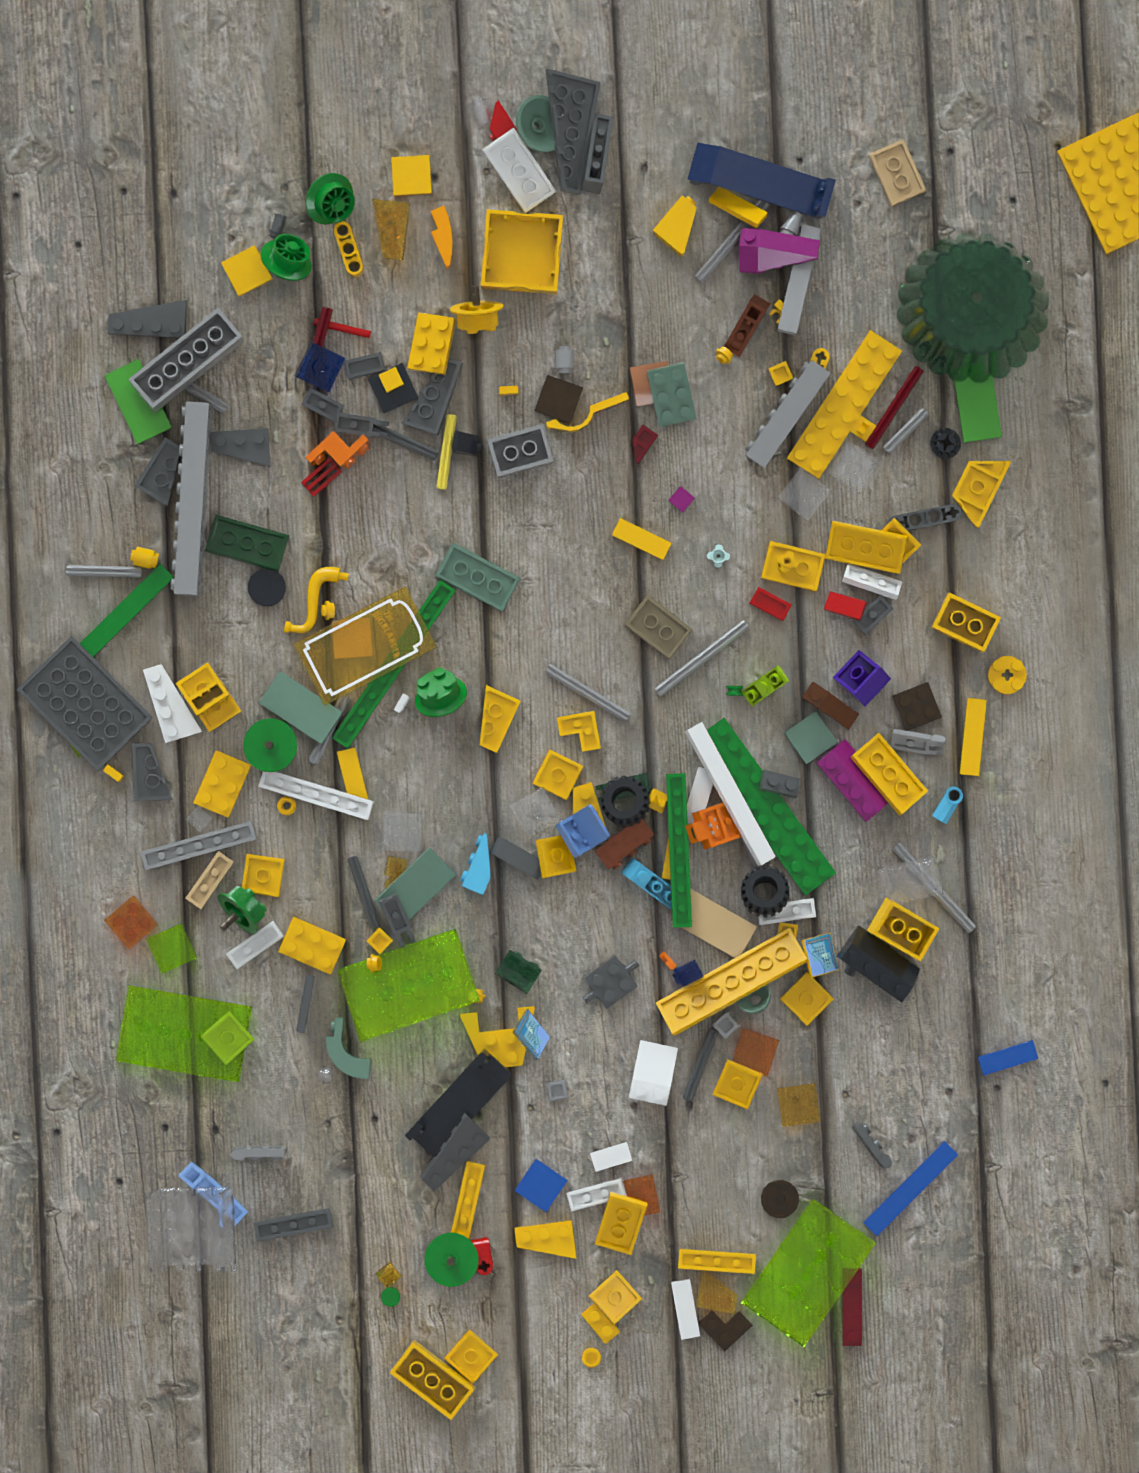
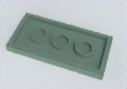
[435,543,521,612]
[259,671,343,745]
[374,847,456,921]

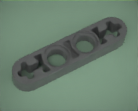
[888,504,962,531]

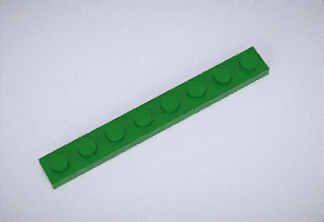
[666,773,692,928]

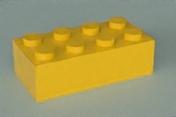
[390,1340,475,1420]

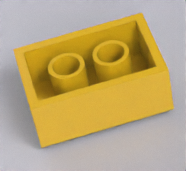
[931,592,1001,653]
[867,898,940,962]

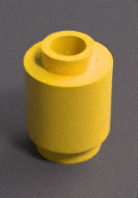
[130,546,159,569]

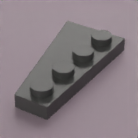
[108,300,187,338]
[402,358,463,436]
[420,1113,490,1191]

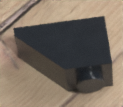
[453,431,482,457]

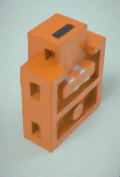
[685,802,742,850]

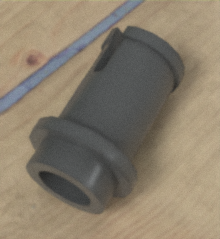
[268,213,287,238]

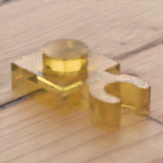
[384,855,407,889]

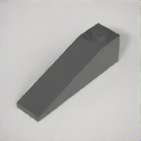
[581,113,613,194]

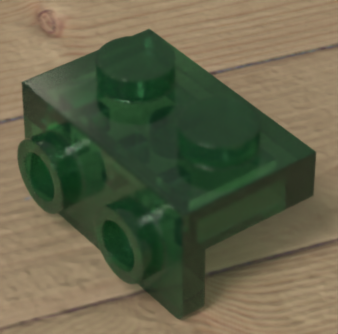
[495,950,542,994]

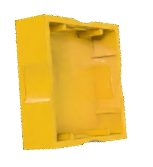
[481,209,563,294]

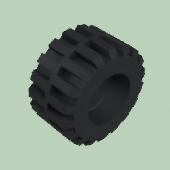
[600,776,650,827]
[741,865,789,917]

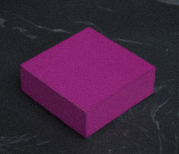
[668,486,695,513]

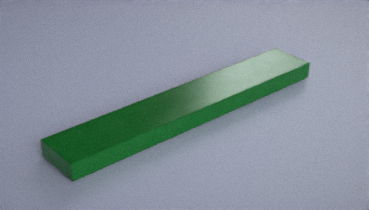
[79,564,175,658]

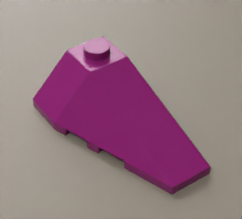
[739,228,820,274]

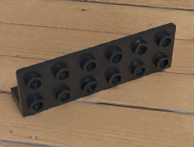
[405,1049,512,1157]

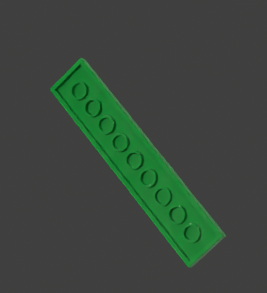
[707,718,836,895]

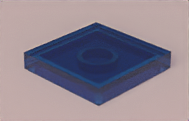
[295,342,345,392]

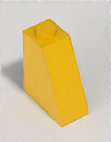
[652,195,697,257]

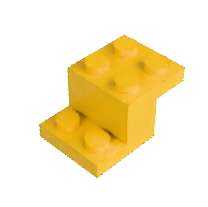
[176,662,242,732]

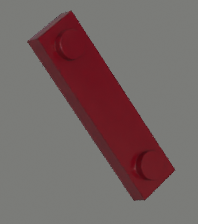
[842,1268,862,1346]

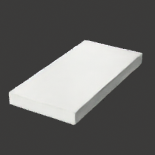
[482,128,556,213]

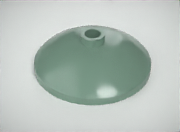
[516,95,555,152]

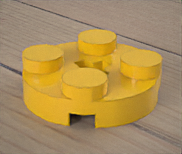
[988,656,1027,694]

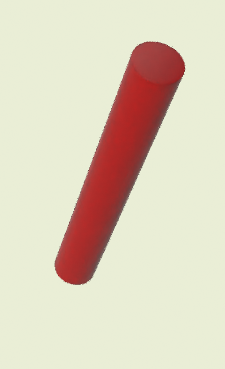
[314,318,371,338]

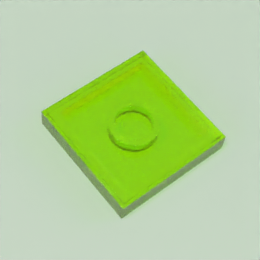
[146,923,197,974]

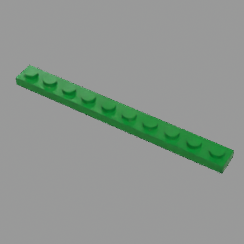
[332,580,456,749]

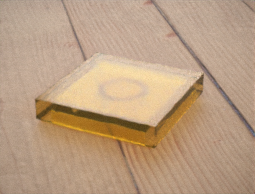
[777,1083,821,1127]

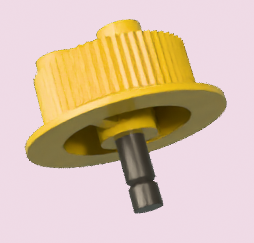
[450,285,503,334]

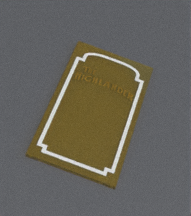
[294,586,437,705]

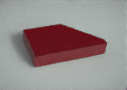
[632,425,659,464]

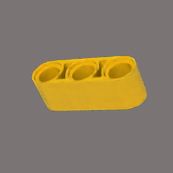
[334,221,364,277]

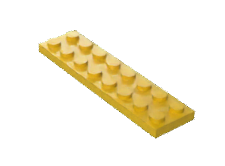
[787,330,902,479]
[656,928,808,1036]

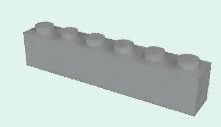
[745,360,830,468]

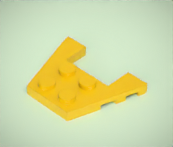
[460,1006,535,1067]

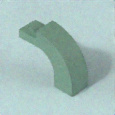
[326,1017,371,1079]

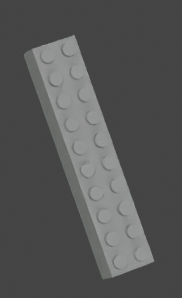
[171,401,212,597]

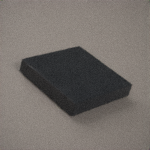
[368,363,418,414]

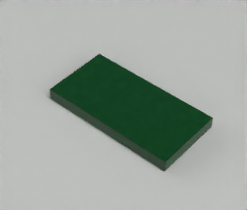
[205,515,289,572]

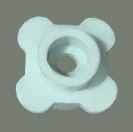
[707,545,730,568]

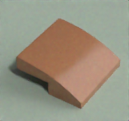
[630,361,668,407]

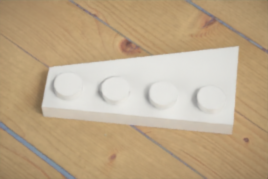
[143,664,202,743]

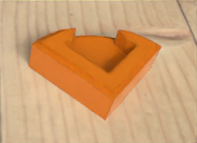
[659,951,677,970]

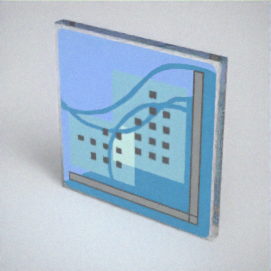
[513,1009,551,1061]

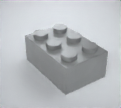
[487,424,553,479]

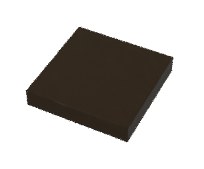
[534,375,583,424]

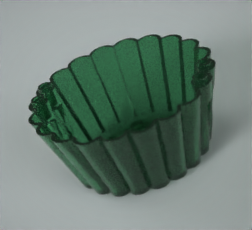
[896,233,1049,383]

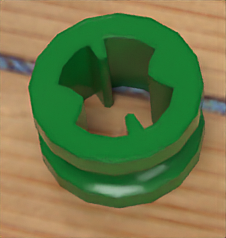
[726,686,743,696]

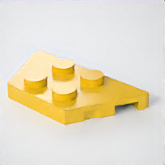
[952,461,1011,528]

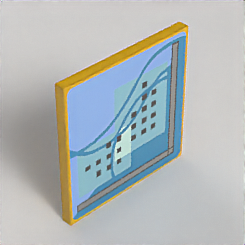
[802,933,839,978]

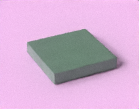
[784,711,838,764]

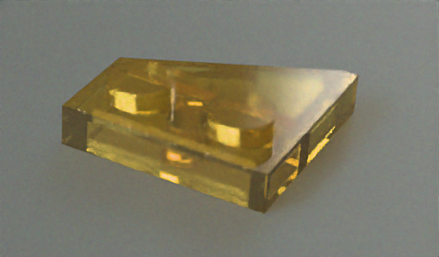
[696,1270,738,1315]

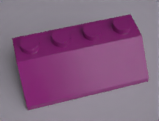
[816,739,888,822]

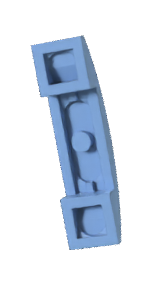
[179,1162,248,1226]

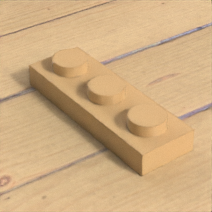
[185,851,234,909]

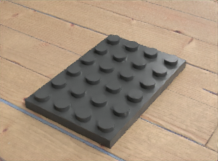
[16,636,153,771]

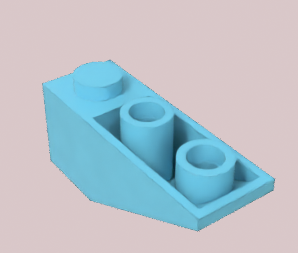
[460,833,491,895]
[621,857,672,909]

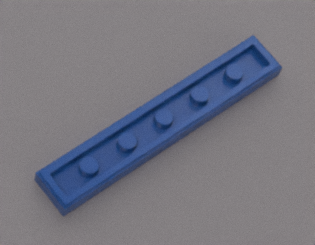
[863,1141,958,1236]

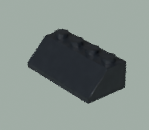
[837,925,920,1003]

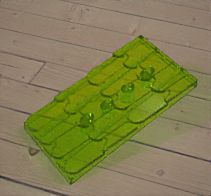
[337,929,480,1043]
[115,985,252,1082]
[741,1198,876,1348]

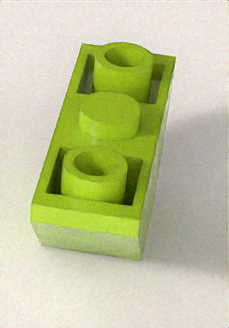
[741,665,789,707]

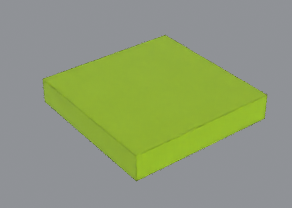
[200,1011,255,1065]

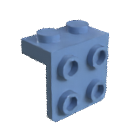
[555,804,610,858]

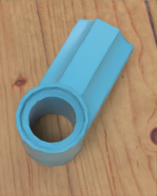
[932,786,963,824]

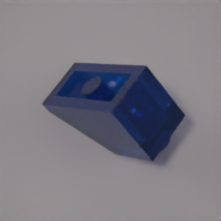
[672,958,704,987]

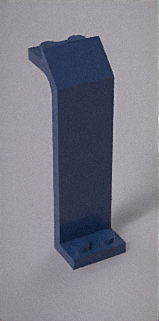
[687,142,836,219]

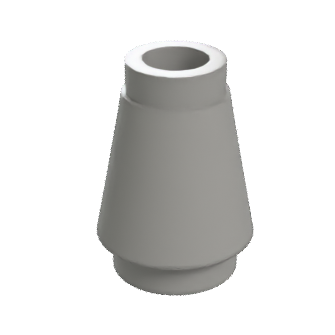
[780,211,803,236]

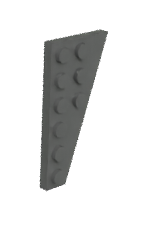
[545,69,600,195]

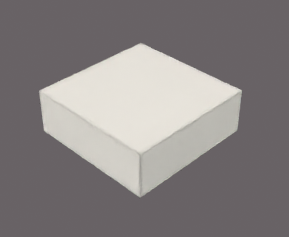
[394,693,410,713]

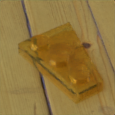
[372,199,411,260]

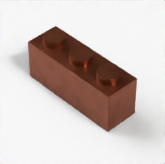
[595,819,654,870]

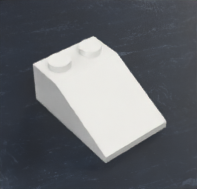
[629,1040,678,1106]

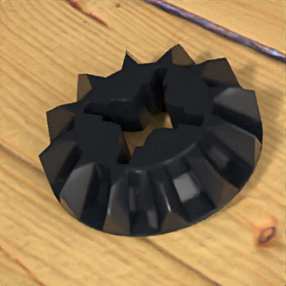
[930,428,961,459]

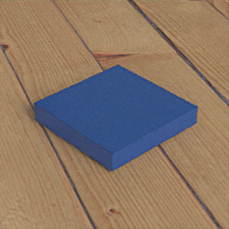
[514,1159,568,1212]

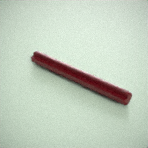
[865,366,923,449]

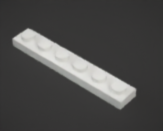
[259,771,374,820]

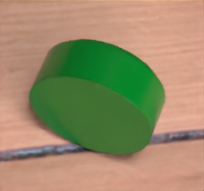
[381,1287,400,1307]

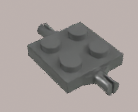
[582,955,639,1009]

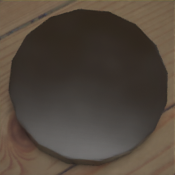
[761,1180,799,1218]

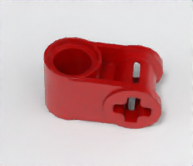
[471,1237,493,1275]

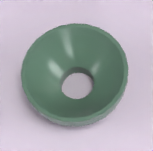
[737,985,771,1014]

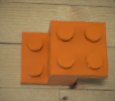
[306,431,371,470]

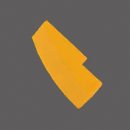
[430,205,453,269]

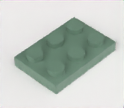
[647,362,697,427]

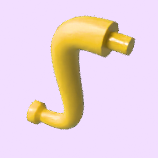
[284,567,349,633]

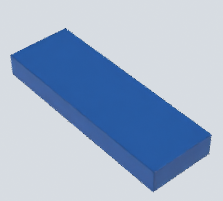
[977,1040,1039,1076]

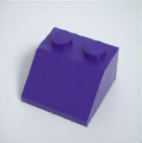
[833,650,891,706]

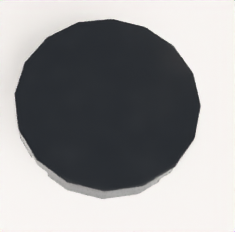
[248,569,286,607]

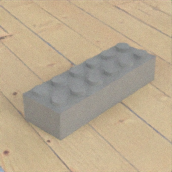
[128,308,244,413]

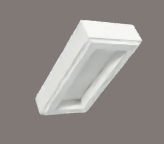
[590,1142,632,1172]

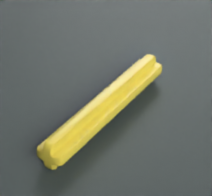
[436,414,457,490]

